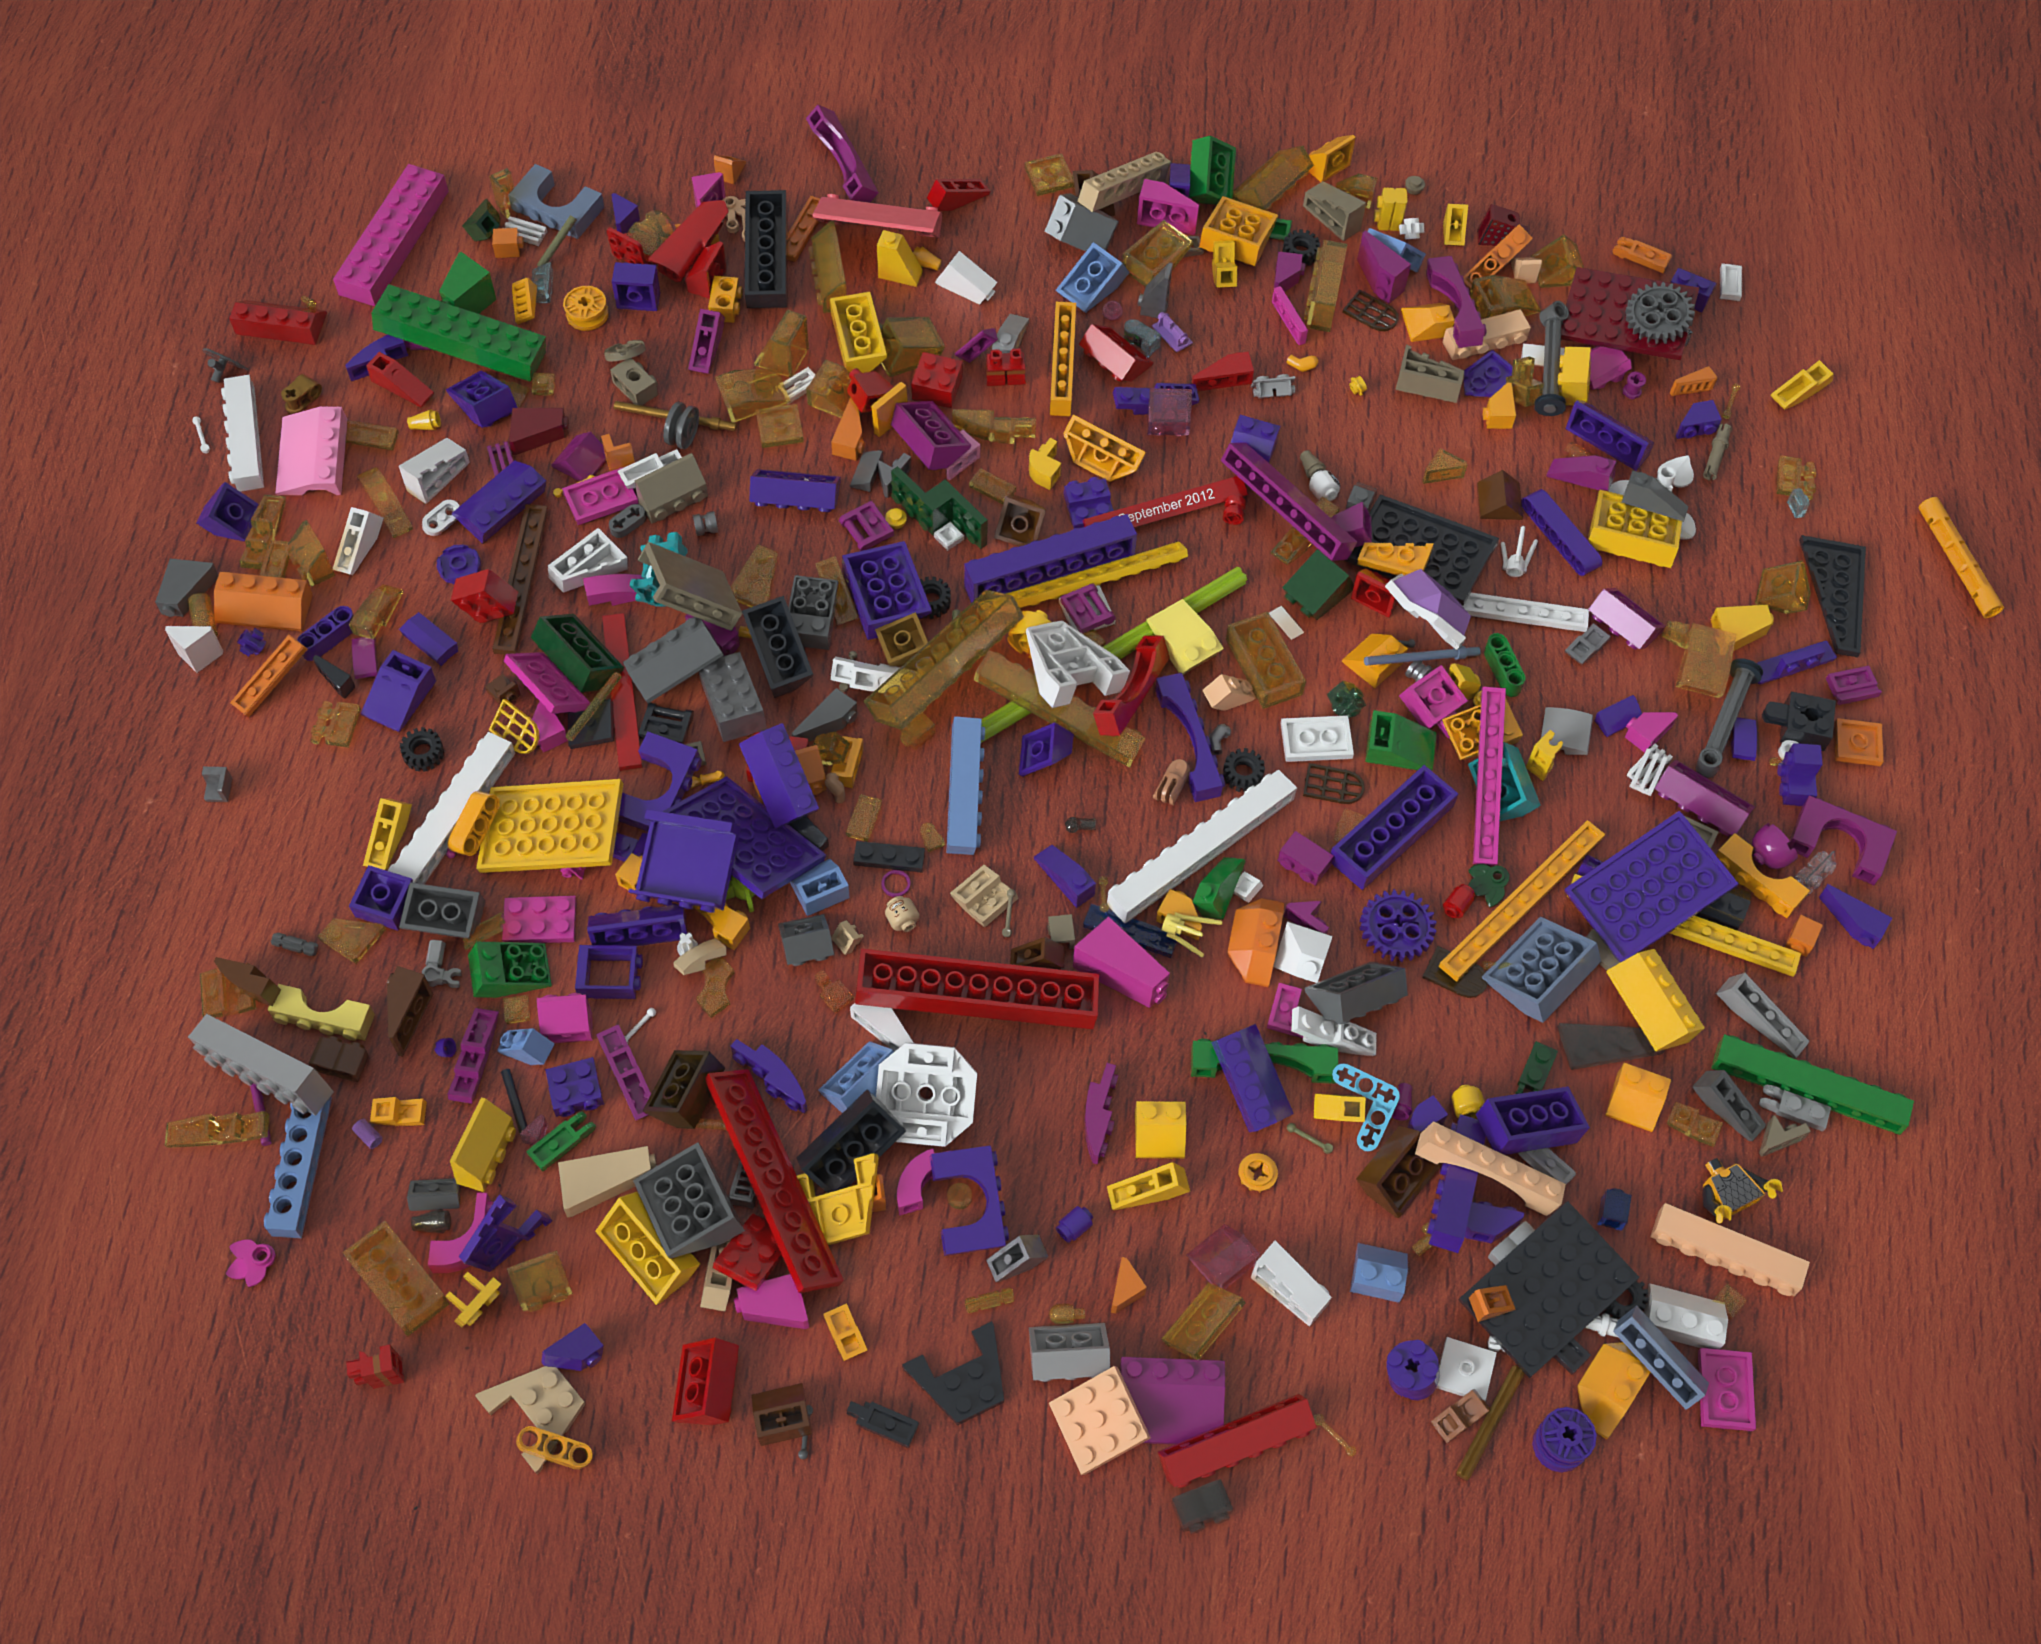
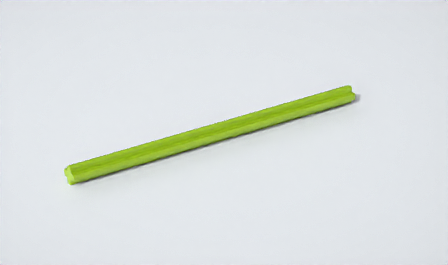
[981,567,1247,743]

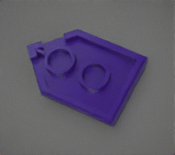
[1464,350,1522,397]

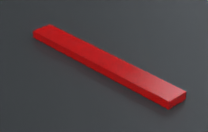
[602,613,643,771]

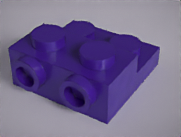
[1064,477,1114,529]
[545,1057,604,1117]

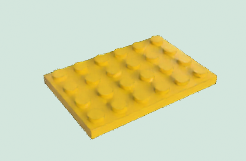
[476,779,623,873]

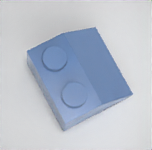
[1350,1243,1408,1302]

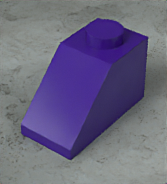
[541,1323,604,1371]

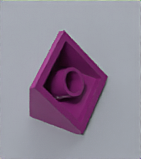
[551,431,606,481]

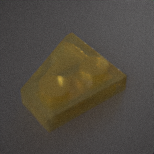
[318,918,386,964]

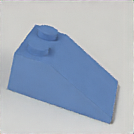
[1056,242,1130,313]

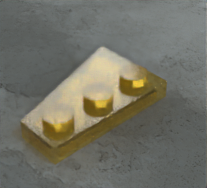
[731,544,777,607]

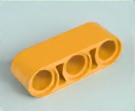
[448,791,500,856]
[516,1426,592,1470]

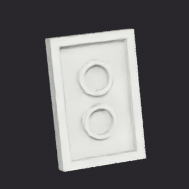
[1280,716,1354,762]

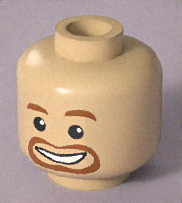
[885,896,919,932]

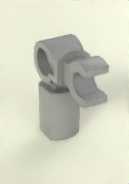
[422,940,462,988]

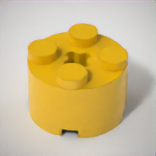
[1007,610,1052,659]

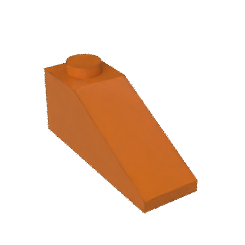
[831,397,865,461]

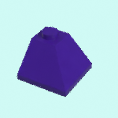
[196,482,262,541]
[1019,723,1073,777]

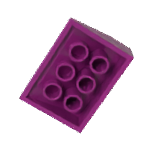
[1120,1357,1225,1444]

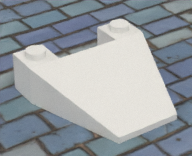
[1026,621,1130,708]

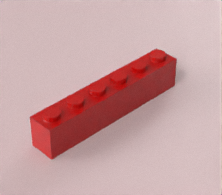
[1158,1394,1317,1488]

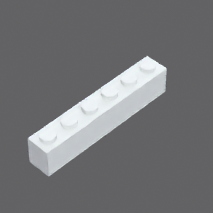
[221,375,264,492]

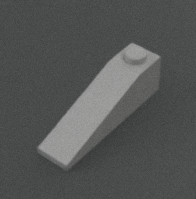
[1716,973,1810,1058]

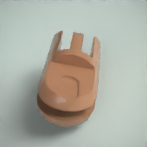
[1153,759,1190,806]

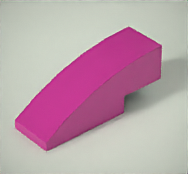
[583,574,644,606]

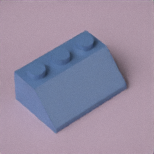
[818,1041,894,1113]

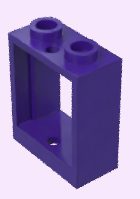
[575,945,643,999]

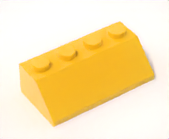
[830,292,887,378]
[1606,949,1705,1052]
[595,1192,700,1305]

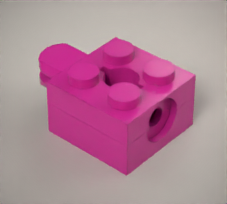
[1399,665,1468,738]

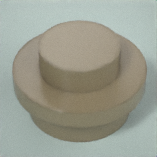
[1405,176,1425,195]

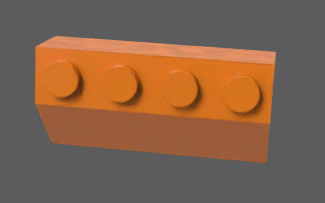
[214,572,313,632]

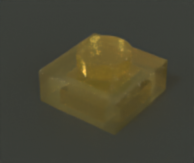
[531,373,555,395]
[503,995,531,1024]

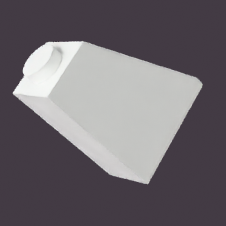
[935,251,997,305]

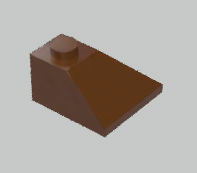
[994,494,1046,546]

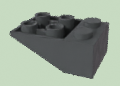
[788,575,838,650]

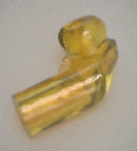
[1412,1222,1433,1257]

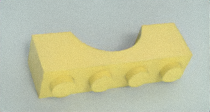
[268,984,375,1041]

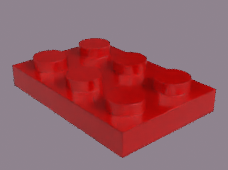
[713,1213,783,1291]

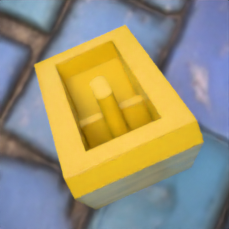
[1443,204,1468,246]

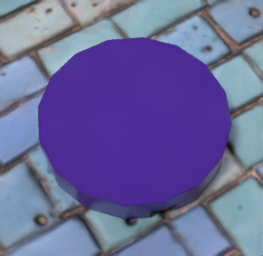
[437,544,481,584]

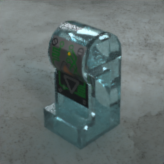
[1123,319,1161,358]

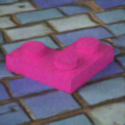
[1267,983,1303,1038]

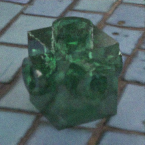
[1327,681,1366,718]

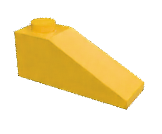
[363,798,412,871]
[1107,1162,1190,1210]

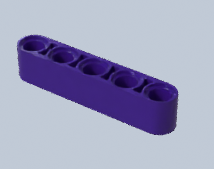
[1521,489,1602,576]

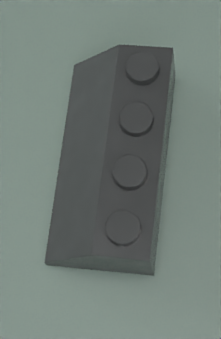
[623,617,724,703]
[1305,962,1408,1024]

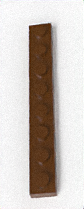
[492,504,548,655]

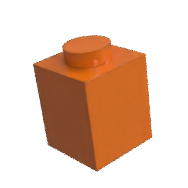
[492,228,524,258]
[1784,915,1823,957]

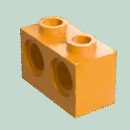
[708,276,743,323]

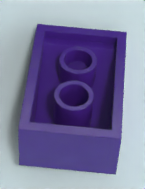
[446,370,518,428]

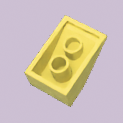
[1146,599,1224,675]

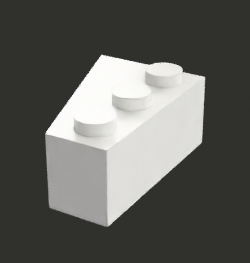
[399,438,470,504]
[548,528,628,593]
[1251,1241,1332,1327]

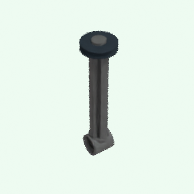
[1534,301,1569,416]
[1695,658,1763,778]

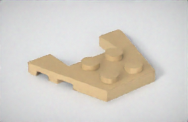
[475,1366,585,1474]

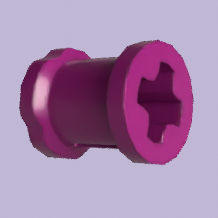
[1623,372,1646,399]

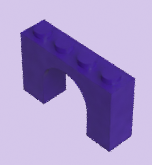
[618,731,702,832]
[930,1145,1009,1256]

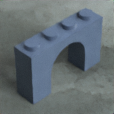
[508,164,604,239]

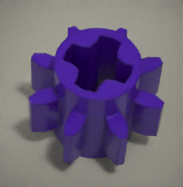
[237,628,266,657]

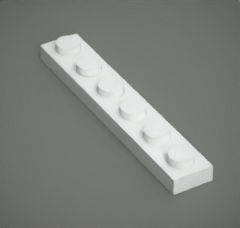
[1463,593,1589,632]

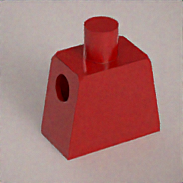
[847,368,894,413]

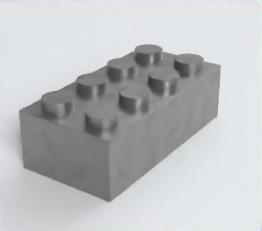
[699,652,767,742]

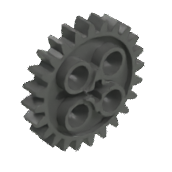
[1625,282,1695,344]

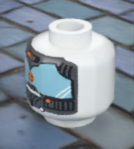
[1309,470,1340,502]

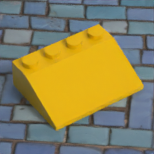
[1588,490,1682,568]

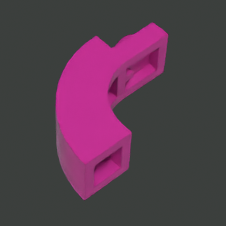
[897,1149,948,1216]

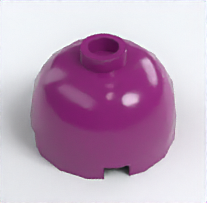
[1752,823,1798,869]

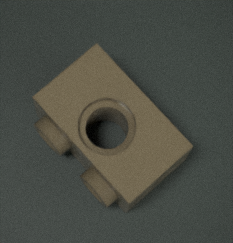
[610,358,658,406]

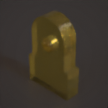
[920,823,945,852]

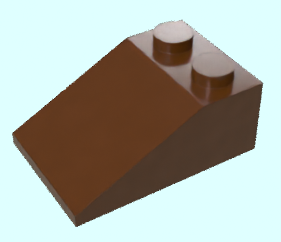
[387,966,434,1057]

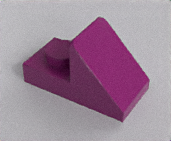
[1284,901,1329,934]

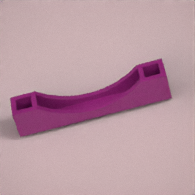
[806,105,879,203]
[1426,256,1487,348]

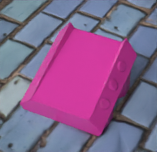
[1589,346,1632,390]

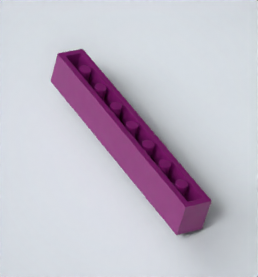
[1221,443,1357,561]

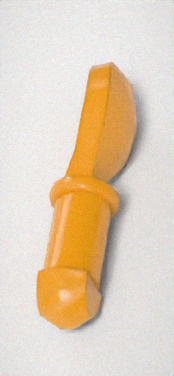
[689,771,725,790]

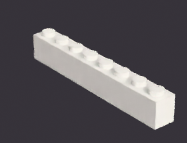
[388,732,515,884]

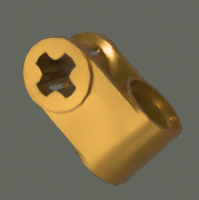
[281,374,322,414]

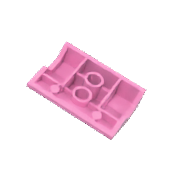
[275,407,347,495]

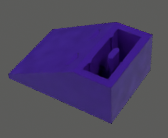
[361,650,436,733]

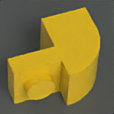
[1212,240,1237,288]
[1029,438,1061,490]

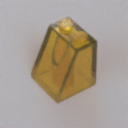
[754,310,809,378]
[881,317,945,377]

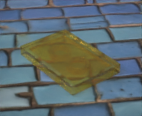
[1161,1283,1246,1360]

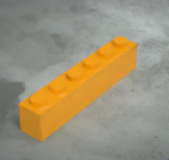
[1050,302,1076,416]

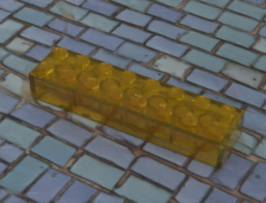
[864,590,1024,730]

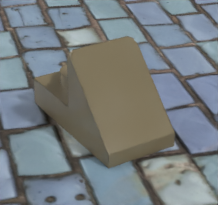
[1759,1115,1811,1157]

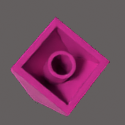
[692,172,726,208]

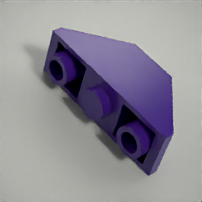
[1465,1202,1524,1243]

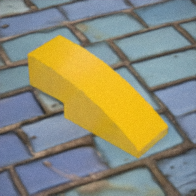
[1771,360,1834,410]

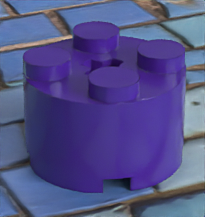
[1387,1340,1440,1400]

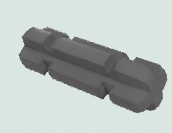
[271,933,318,956]

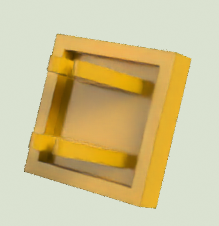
[445,1272,501,1328]

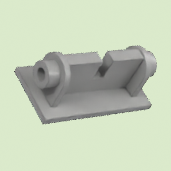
[1251,374,1295,399]

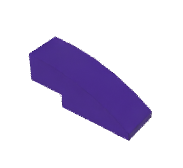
[345,335,408,381]

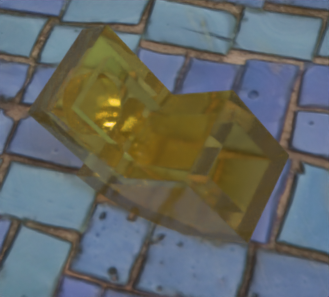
[1506,356,1544,407]

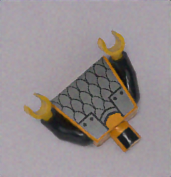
[1702,1158,1783,1223]

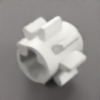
[1399,218,1425,240]

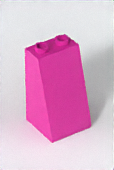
[1072,917,1170,1008]

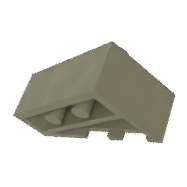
[1396,344,1464,403]

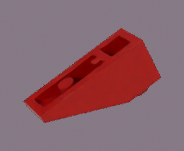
[927,179,991,211]
[1192,351,1254,392]

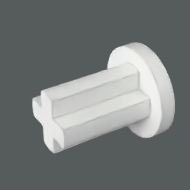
[677,933,698,956]

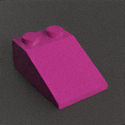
[1137,179,1199,235]

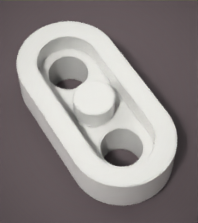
[422,500,460,536]

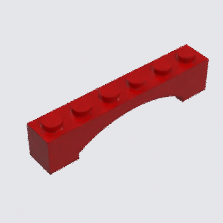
[1093,636,1170,736]

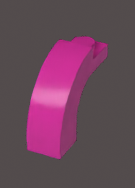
[428,1193,494,1273]

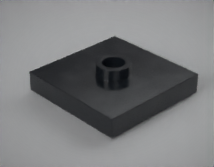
[568,699,614,749]

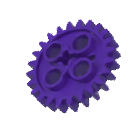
[1359,889,1436,962]

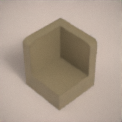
[1048,914,1075,950]

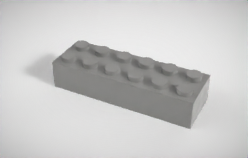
[188,1014,334,1116]

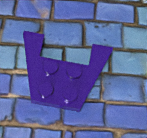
[459,1195,553,1272]

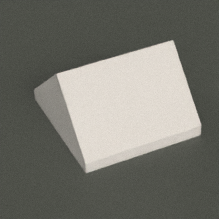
[165,626,223,673]

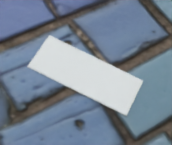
[1269,606,1304,640]

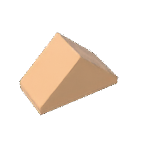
[1511,257,1542,284]

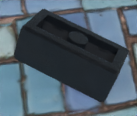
[788,816,829,851]

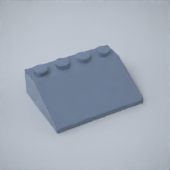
[1482,917,1601,1023]

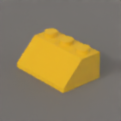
[450,1097,516,1192]

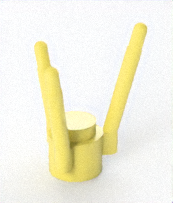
[1162,912,1222,957]

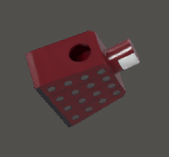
[1477,204,1528,246]

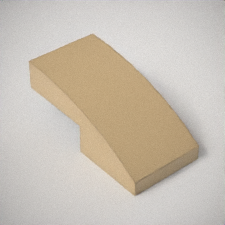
[674,938,727,975]

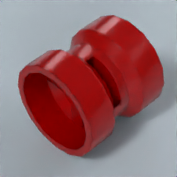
[1223,495,1246,525]

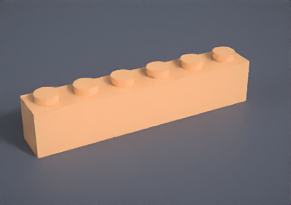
[1650,1203,1810,1296]

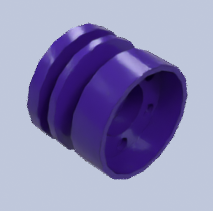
[1532,1407,1597,1473]

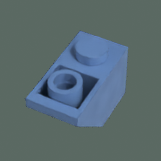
[497,1028,555,1065]

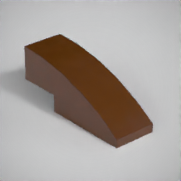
[214,957,281,1006]

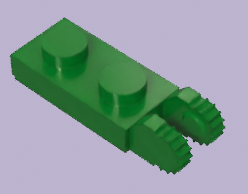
[526,1111,596,1172]

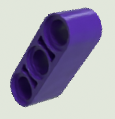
[297,606,357,661]

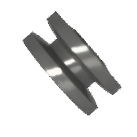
[663,401,699,450]

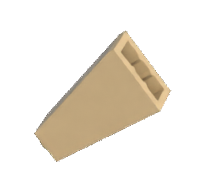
[558,1146,657,1218]

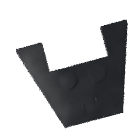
[902,1321,1004,1425]

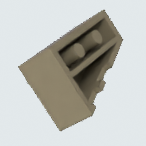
[1303,181,1366,241]

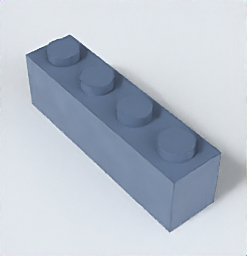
[1613,1305,1709,1410]

